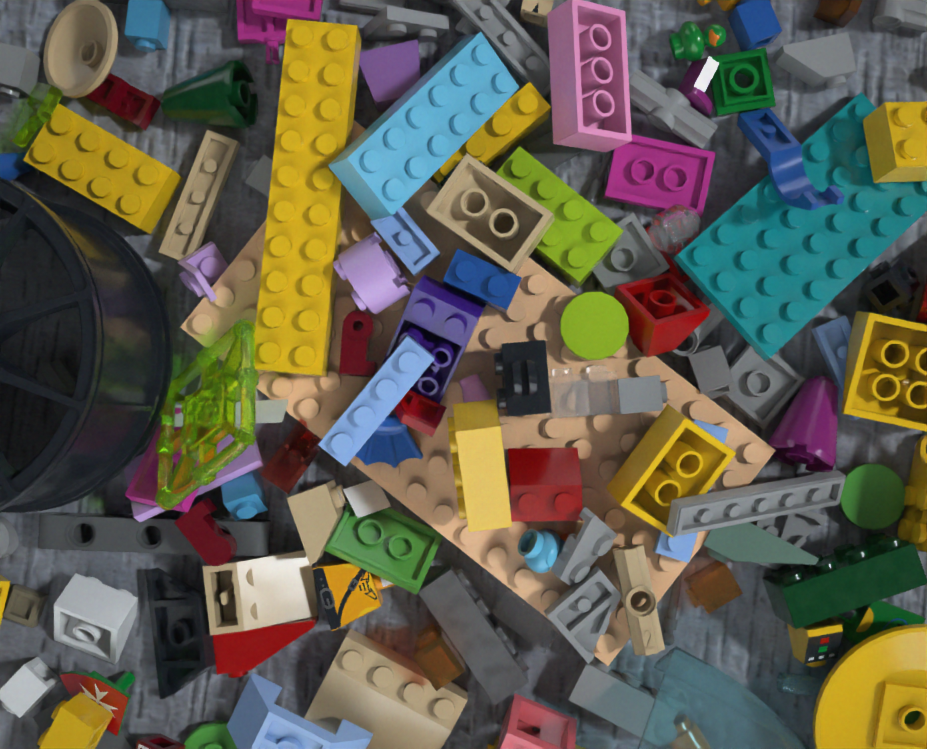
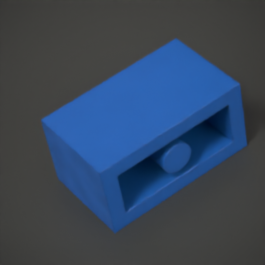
[443,248,522,314]

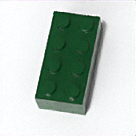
[762,533,927,629]

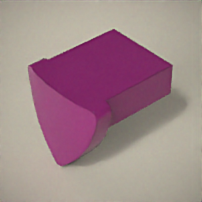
[678,57,719,116]

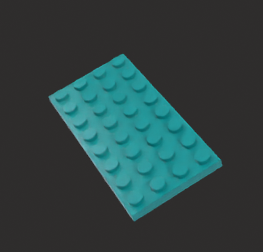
[673,92,927,361]

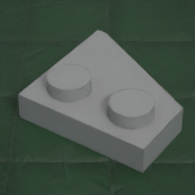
[544,566,622,664]

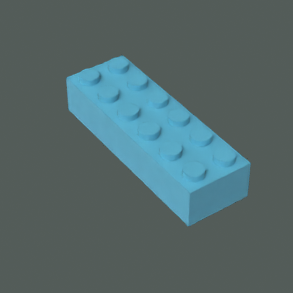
[328,32,520,221]

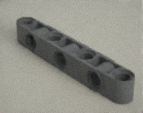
[38,512,271,556]

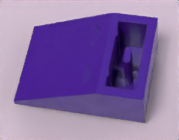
[380,275,487,404]

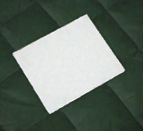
[343,480,391,518]

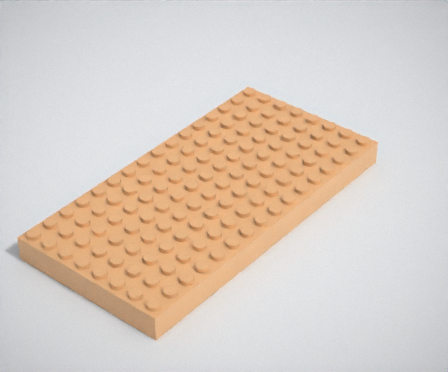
[180,120,776,666]

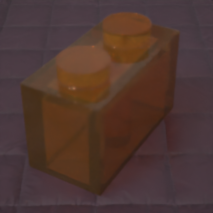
[412,623,465,691]

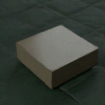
[2,584,48,628]

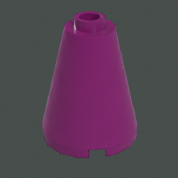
[767,375,839,473]

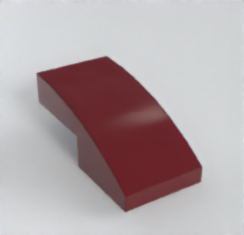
[84,73,161,131]

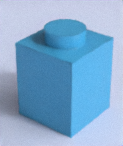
[124,0,172,53]
[221,469,268,521]

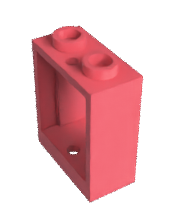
[497,693,577,749]

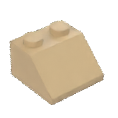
[286,479,348,564]

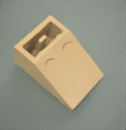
[202,549,319,635]

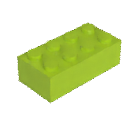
[496,146,624,289]

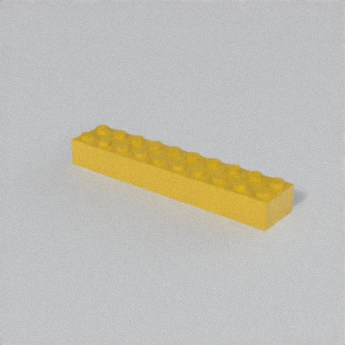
[251,19,362,377]

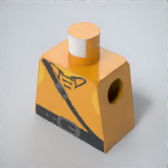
[312,560,396,631]

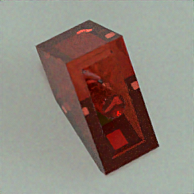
[259,419,321,494]

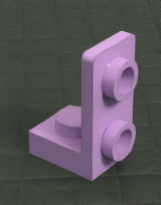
[177,241,228,302]

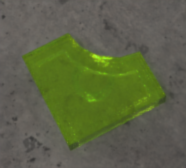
[6,82,63,148]

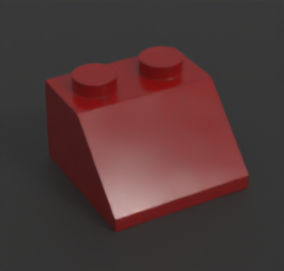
[613,273,711,358]
[508,447,583,522]

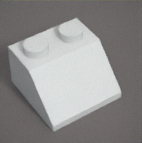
[54,573,138,665]

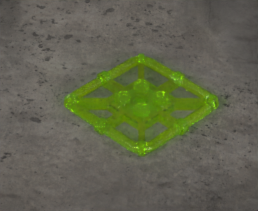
[155,319,259,510]

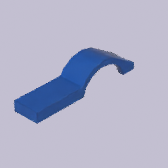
[737,108,845,211]

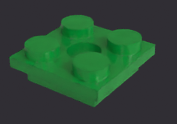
[710,48,776,117]

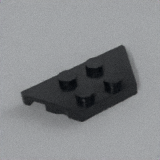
[145,568,216,699]

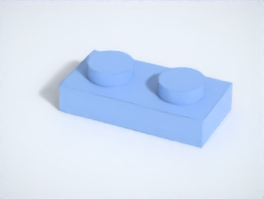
[370,206,441,277]

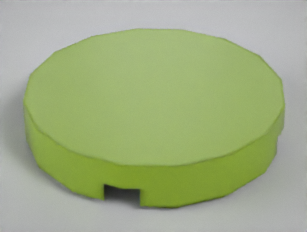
[559,292,629,360]

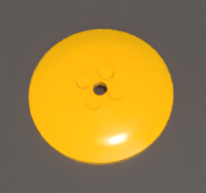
[812,624,927,749]

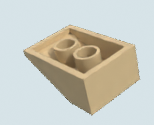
[426,153,555,275]

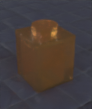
[684,560,743,614]

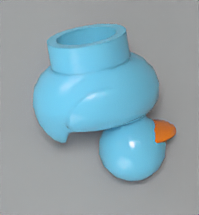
[518,528,569,573]

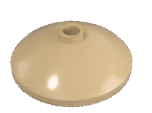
[43,0,119,98]

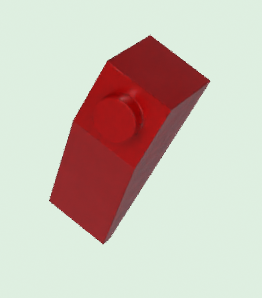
[212,616,319,678]

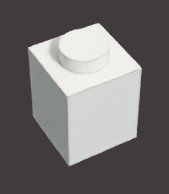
[0,657,61,718]

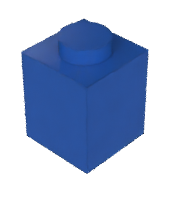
[728,0,782,52]

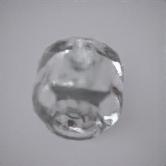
[648,204,701,254]

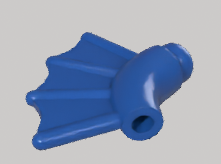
[355,414,423,468]

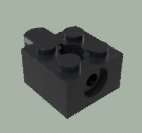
[493,340,552,417]

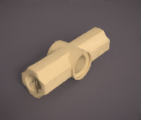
[612,544,665,656]

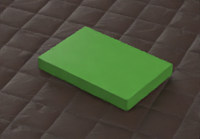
[324,503,443,595]

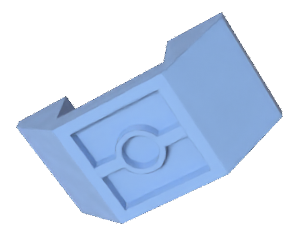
[226,672,373,749]

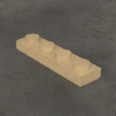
[159,130,241,261]

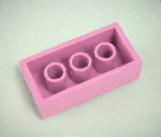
[547,0,632,152]

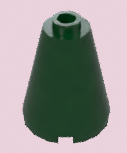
[160,60,258,129]

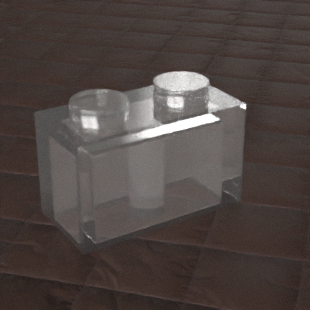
[546,365,620,419]

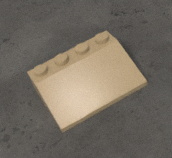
[304,628,468,749]

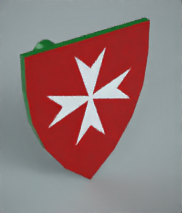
[59,670,135,736]

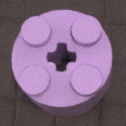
[333,232,412,314]

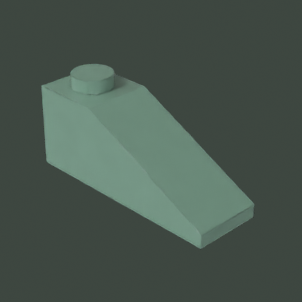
[703,522,819,565]

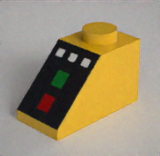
[787,618,843,667]

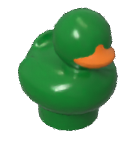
[669,21,726,62]

